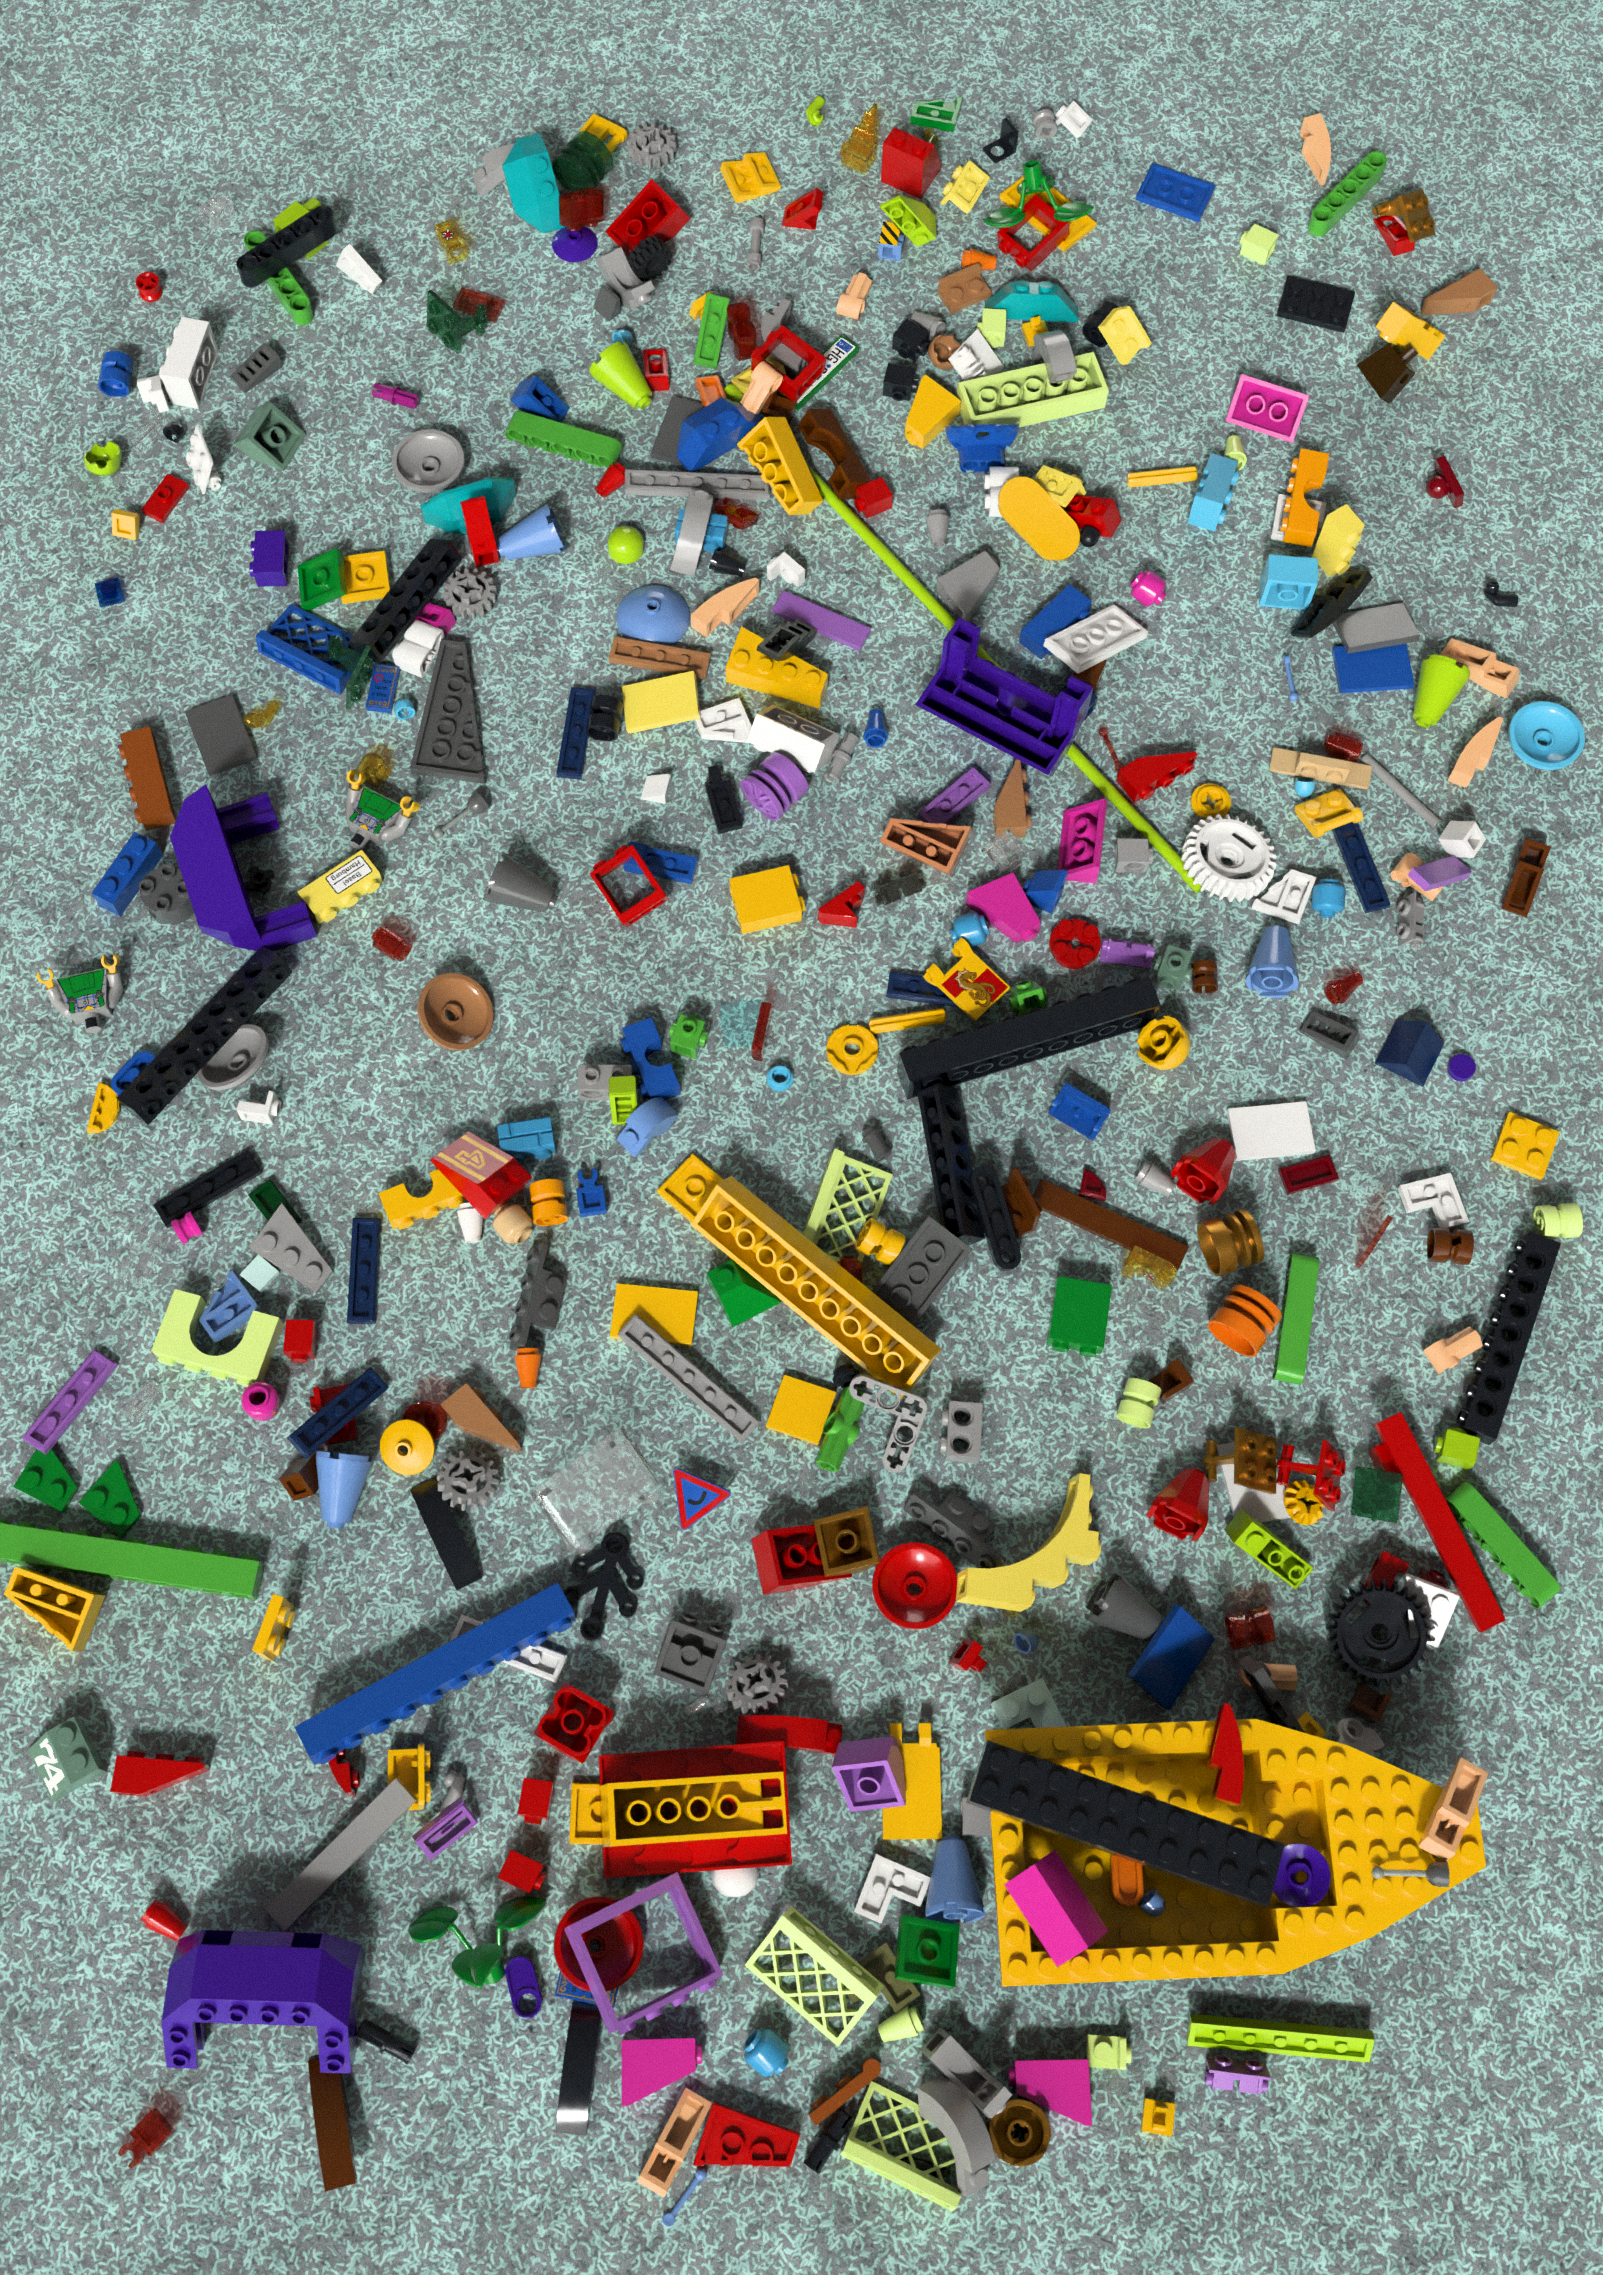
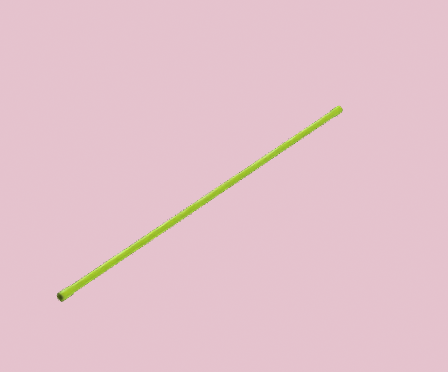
[724,384,1202,894]

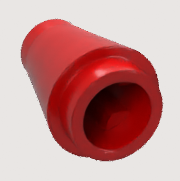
[594,462,625,499]
[141,1899,188,1942]

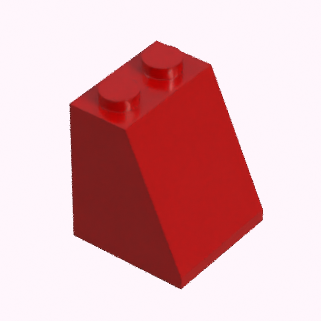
[881,127,942,199]

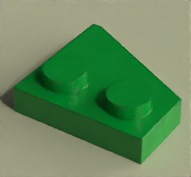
[910,97,963,132]
[13,1449,79,1513]
[78,1460,141,1538]

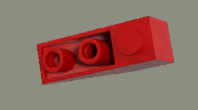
[1059,495,1122,538]
[460,496,499,568]
[1116,752,1198,803]
[110,1751,210,1797]

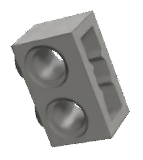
[578,1065,633,1100]
[940,1401,983,1464]

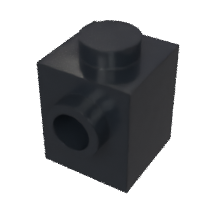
[892,319,930,362]
[883,363,919,401]

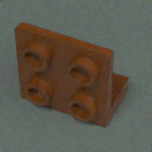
[1001,1167,1042,1239]

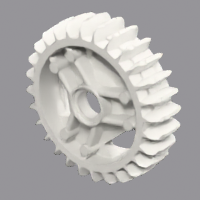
[1181,814,1277,902]

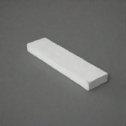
[450,1614,568,1683]

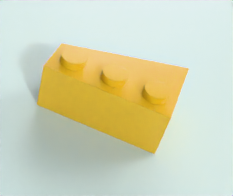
[1376,302,1446,360]
[4,1567,106,1651]

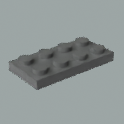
[872,1216,973,1327]

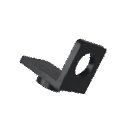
[983,118,1018,163]

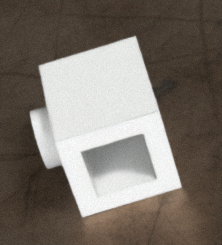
[1438,821,1486,858]

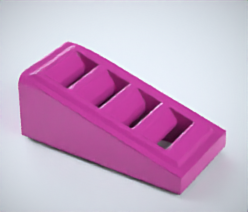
[412,602,456,636]

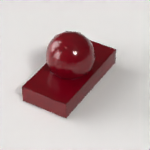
[1426,455,1464,508]

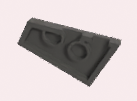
[1239,1656,1305,1733]

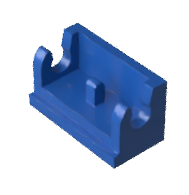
[1048,1082,1111,1141]

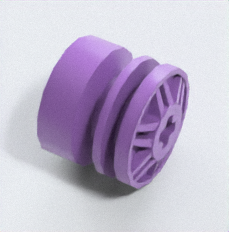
[741,752,808,821]

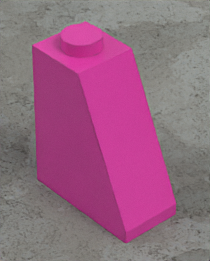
[966,873,1041,943]
[622,2038,702,2106]
[1007,2059,1092,2126]

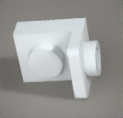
[1054,100,1093,138]
[137,375,169,413]
[767,552,805,587]
[237,1091,281,1124]

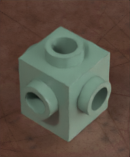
[1153,944,1193,990]

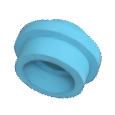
[767,1066,793,1092]

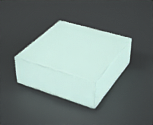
[239,1254,280,1293]

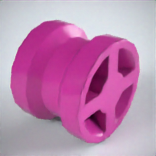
[170,1211,203,1245]

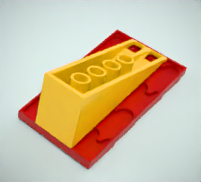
[598,1741,792,1878]

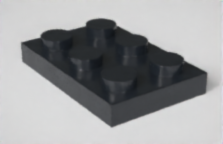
[1276,275,1355,333]

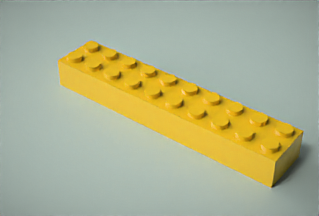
[691,1176,942,1399]

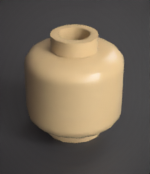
[492,1204,533,1245]

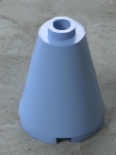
[496,504,567,560]
[1246,925,1299,998]
[316,1451,373,1528]
[925,1835,985,1924]

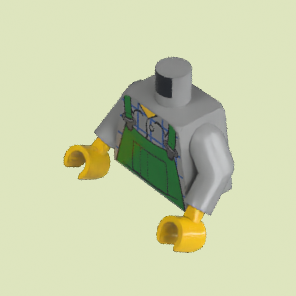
[346,770,420,851]
[37,954,123,1034]

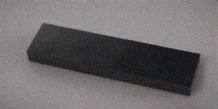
[153,1150,262,1228]

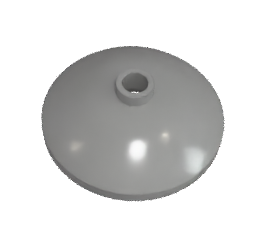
[392,429,465,493]
[197,1024,269,1090]

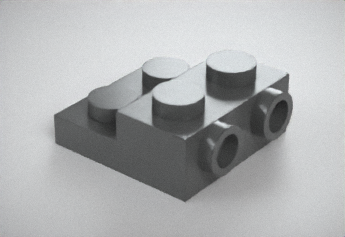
[653,1613,729,1694]

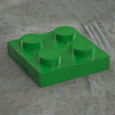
[297,548,347,611]
[894,1915,960,1989]

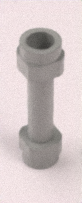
[746,217,764,270]

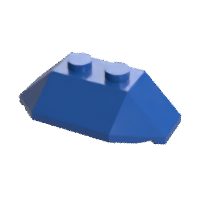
[677,397,764,472]

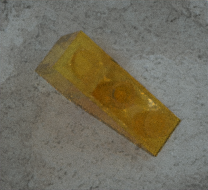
[840,103,877,175]

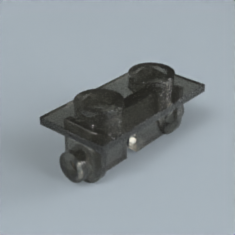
[870,868,926,906]

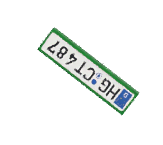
[780,335,859,411]

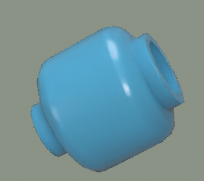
[1311,879,1346,918]
[950,911,990,948]
[743,2029,789,2077]

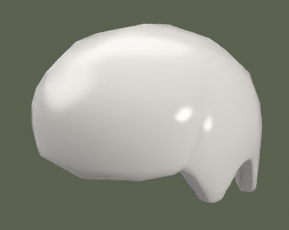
[711,1867,759,1897]

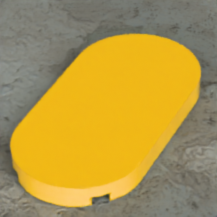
[998,477,1080,561]

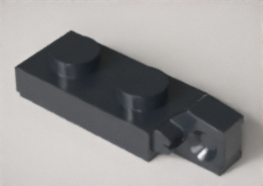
[705,765,742,834]

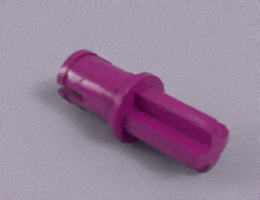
[372,382,419,409]

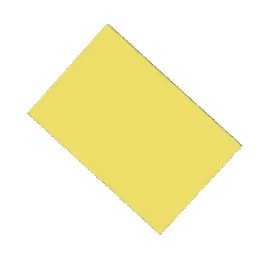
[622,671,701,733]

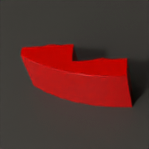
[328,1748,360,1796]

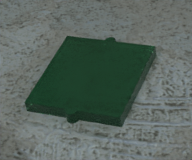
[1351,1466,1403,1523]

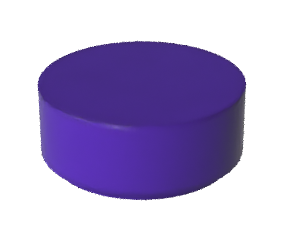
[1447,1054,1476,1082]

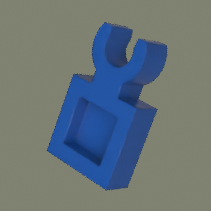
[576,1168,607,1217]

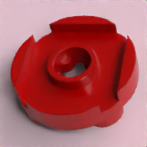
[1049,919,1101,969]

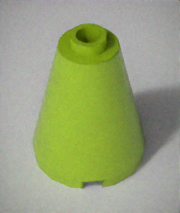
[589,341,653,409]
[1413,654,1471,728]

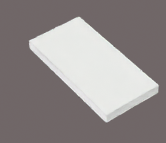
[1043,604,1148,674]

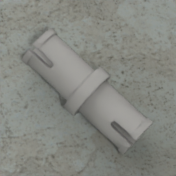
[824,732,859,783]

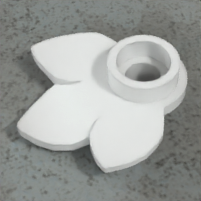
[1336,1718,1384,1757]

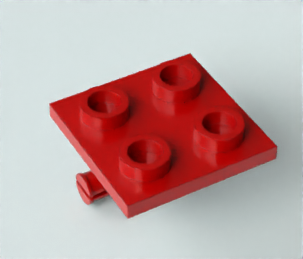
[1276,1440,1346,1512]

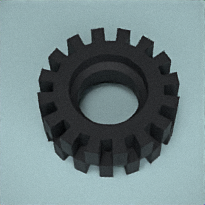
[627,236,672,282]

